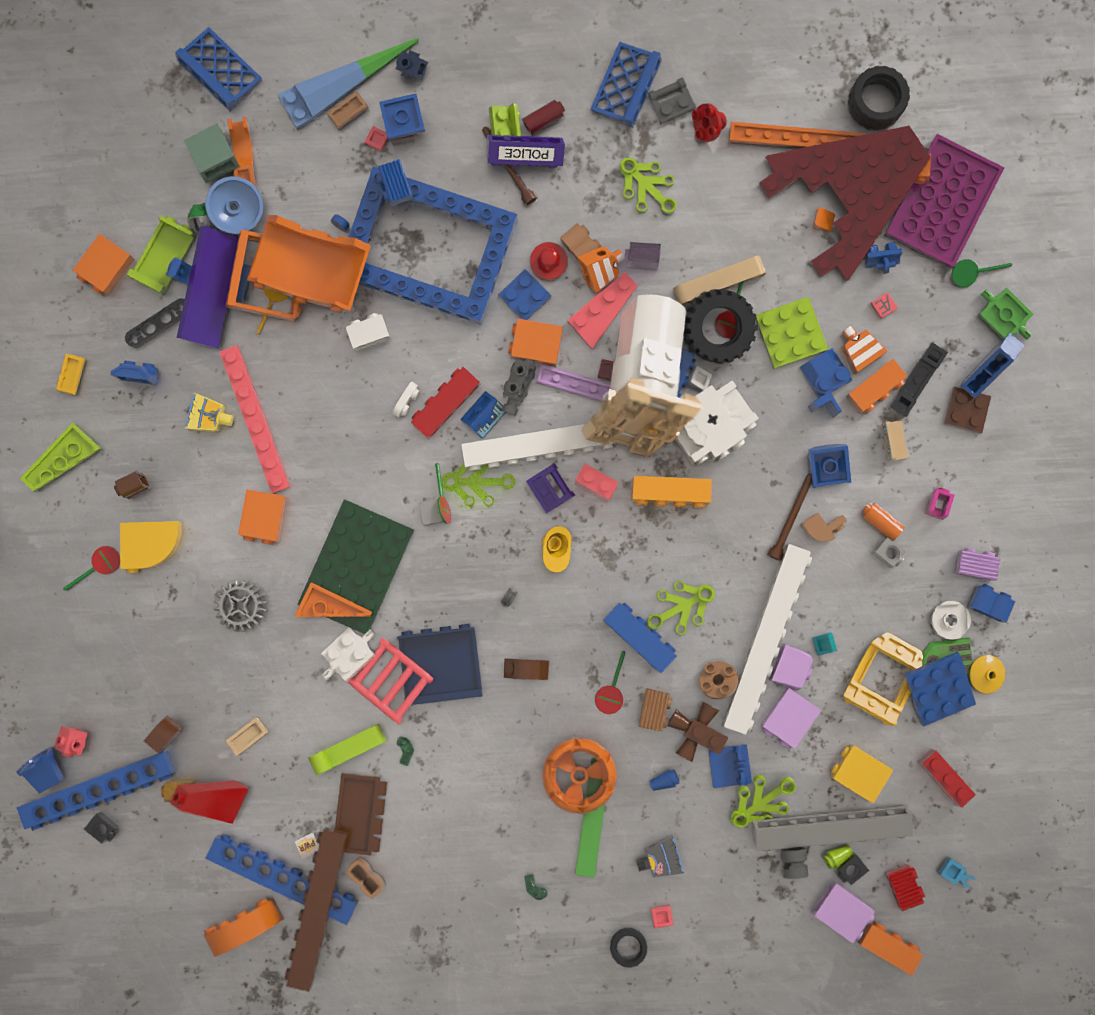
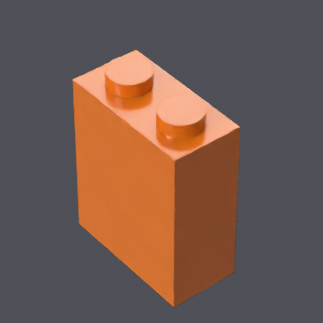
[73,234,134,295]
[508,319,563,367]
[238,489,287,545]

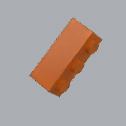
[846,359,907,414]
[857,922,924,976]

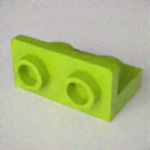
[489,103,522,136]

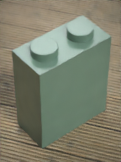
[184,123,240,183]

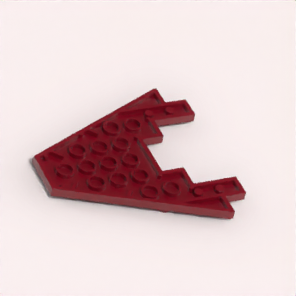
[759,125,931,281]

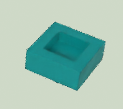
[812,632,838,656]

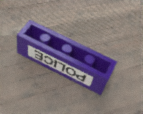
[486,135,565,168]

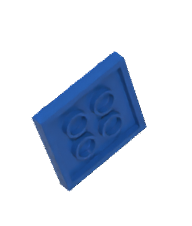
[904,652,976,727]

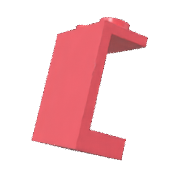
[575,463,619,503]

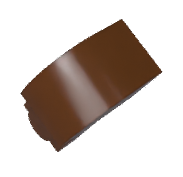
[504,659,549,680]
[144,716,182,754]

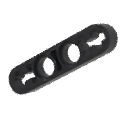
[125,298,185,348]

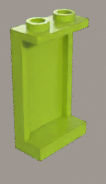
[127,215,197,296]

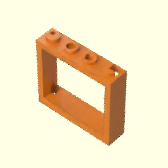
[225,229,301,322]

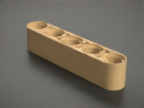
[673,256,766,306]

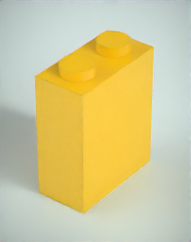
[830,744,893,804]

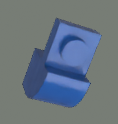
[166,257,192,286]

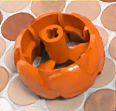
[542,738,617,814]

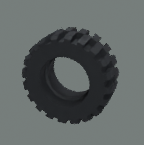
[683,289,758,364]

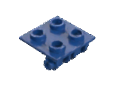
[708,744,752,788]

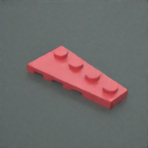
[568,272,638,349]

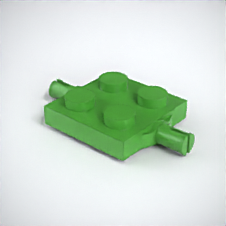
[979,288,1034,340]

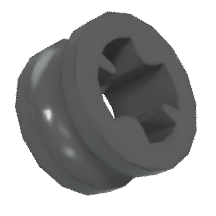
[501,588,518,607]

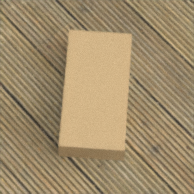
[226,717,268,756]

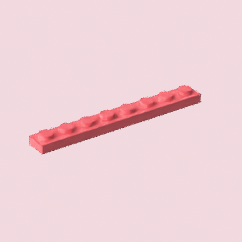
[219,345,290,494]

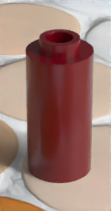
[522,100,565,135]

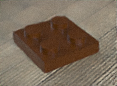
[944,386,991,434]

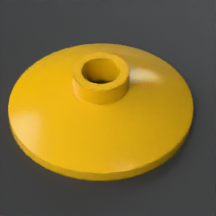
[969,655,1005,694]

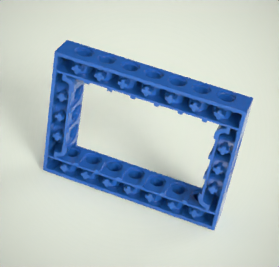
[348,166,518,325]

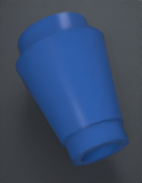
[649,769,680,791]

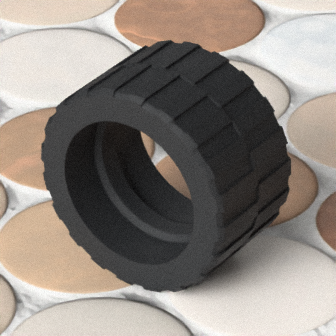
[848,66,910,130]

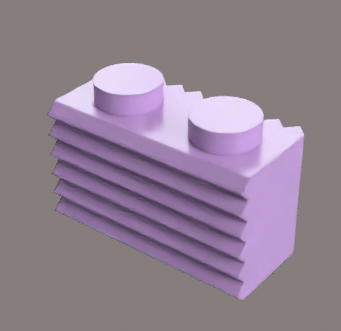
[955,548,1001,581]

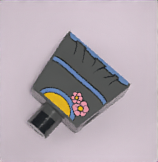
[636,835,685,877]

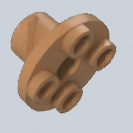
[699,662,738,699]

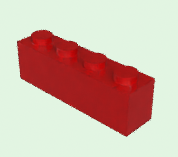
[411,367,481,440]

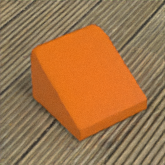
[813,207,835,232]

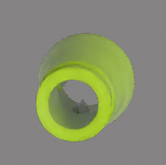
[823,844,853,870]

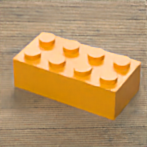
[631,476,712,509]

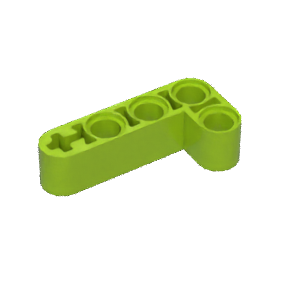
[308,724,387,775]

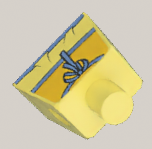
[185,393,234,432]

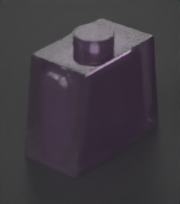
[624,242,661,271]

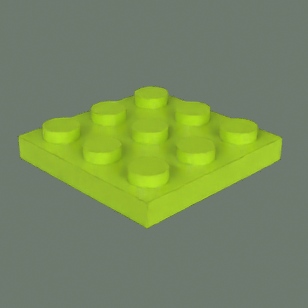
[756,296,828,369]

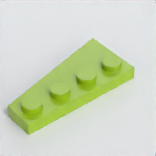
[19,422,101,492]

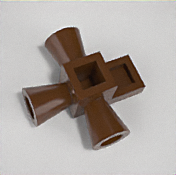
[667,701,729,762]

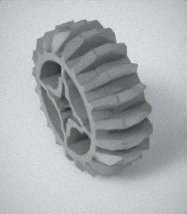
[214,580,266,632]

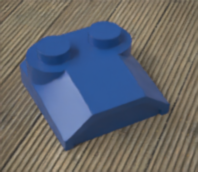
[800,348,852,398]
[110,360,159,385]
[808,444,851,488]

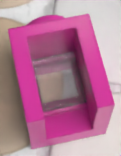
[925,488,955,520]

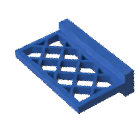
[175,27,262,111]
[591,41,662,128]

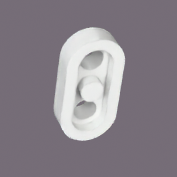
[392,382,420,418]

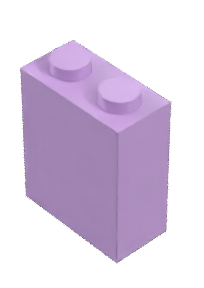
[761,687,821,749]
[811,881,875,943]

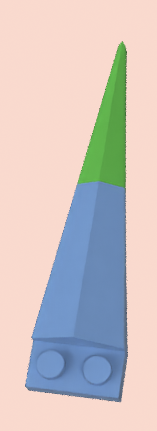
[278,38,419,129]

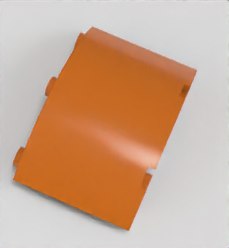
[247,215,371,313]

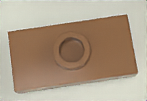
[327,91,369,130]

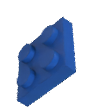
[379,93,425,140]
[498,269,552,320]

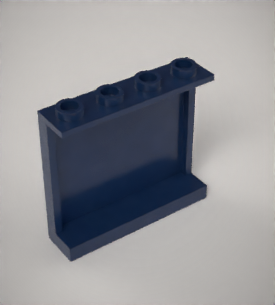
[397,624,483,705]

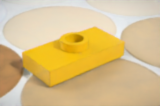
[56,354,86,396]

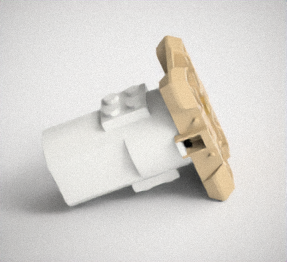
[581,295,702,457]

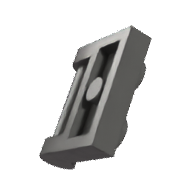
[648,77,696,124]

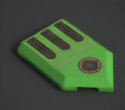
[922,638,973,677]

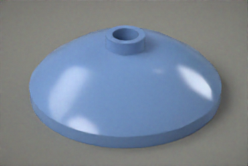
[205,176,263,234]

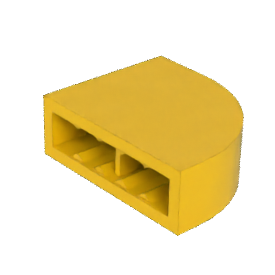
[120,521,182,573]

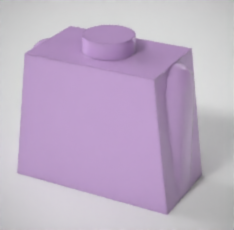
[769,644,813,690]

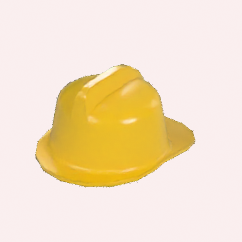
[541,526,571,573]

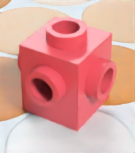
[55,726,87,757]

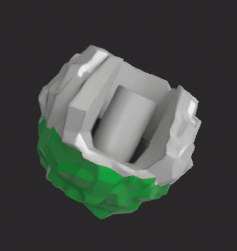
[187,203,216,233]

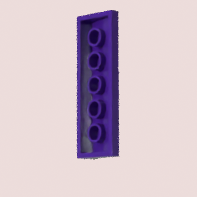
[176,226,239,348]

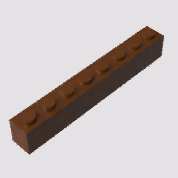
[284,827,348,992]

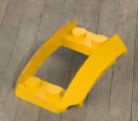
[843,632,923,726]

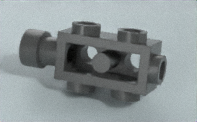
[502,358,536,416]

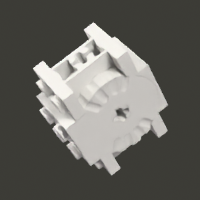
[675,380,759,466]

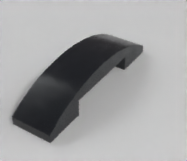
[890,342,948,417]

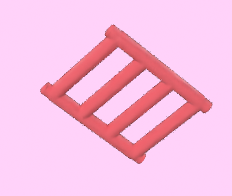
[348,638,434,724]

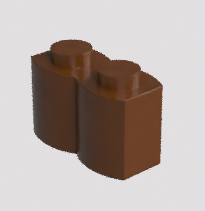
[114,471,151,500]

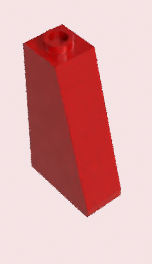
[169,780,249,824]

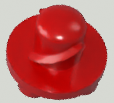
[692,103,727,142]
[530,242,568,281]

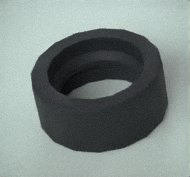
[610,928,647,968]

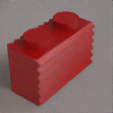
[885,864,925,912]

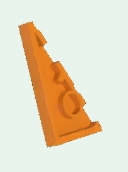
[295,582,372,617]

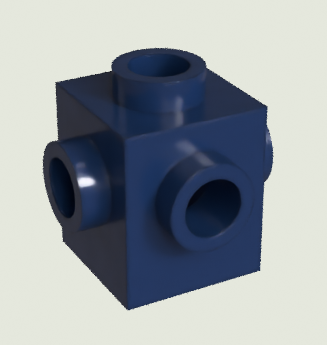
[395,50,428,80]

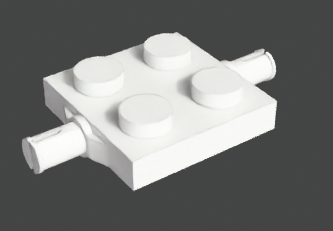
[321,628,376,682]

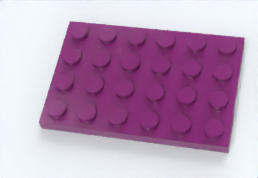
[885,134,1005,269]

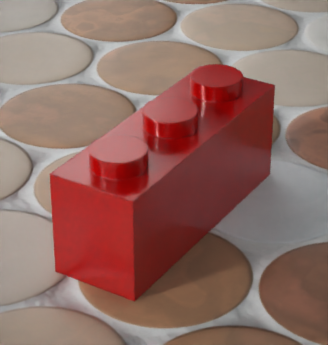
[918,749,976,808]

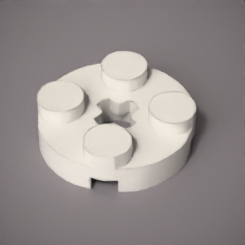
[931,601,971,639]

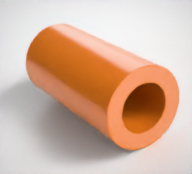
[862,502,905,541]

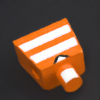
[577,246,624,293]
[841,326,888,375]

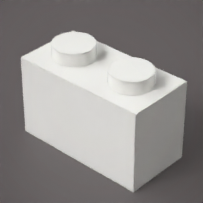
[346,313,391,351]

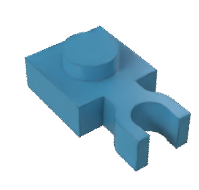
[938,857,975,889]

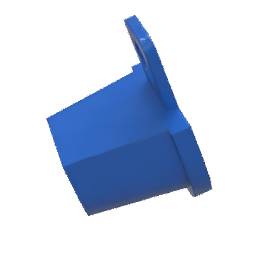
[16,747,64,794]

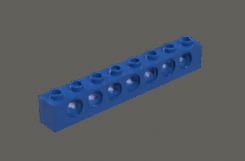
[17,750,175,831]
[205,834,359,925]

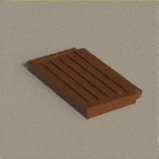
[335,773,387,856]

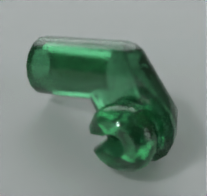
[397,736,414,766]
[524,874,547,900]

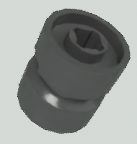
[781,847,808,879]

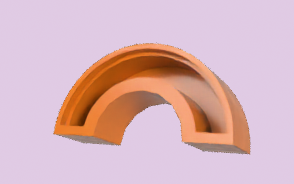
[203,898,284,957]

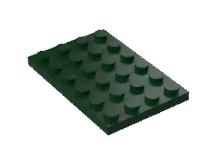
[297,499,414,634]

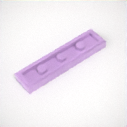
[536,364,611,402]

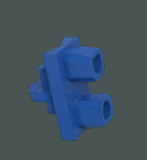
[865,242,903,274]

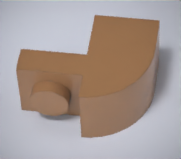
[800,513,847,542]

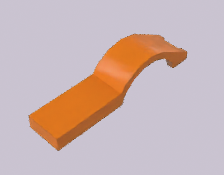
[227,117,256,187]

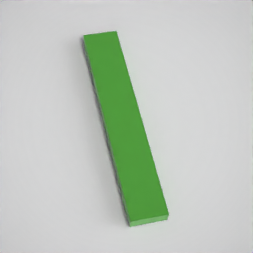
[575,758,605,878]

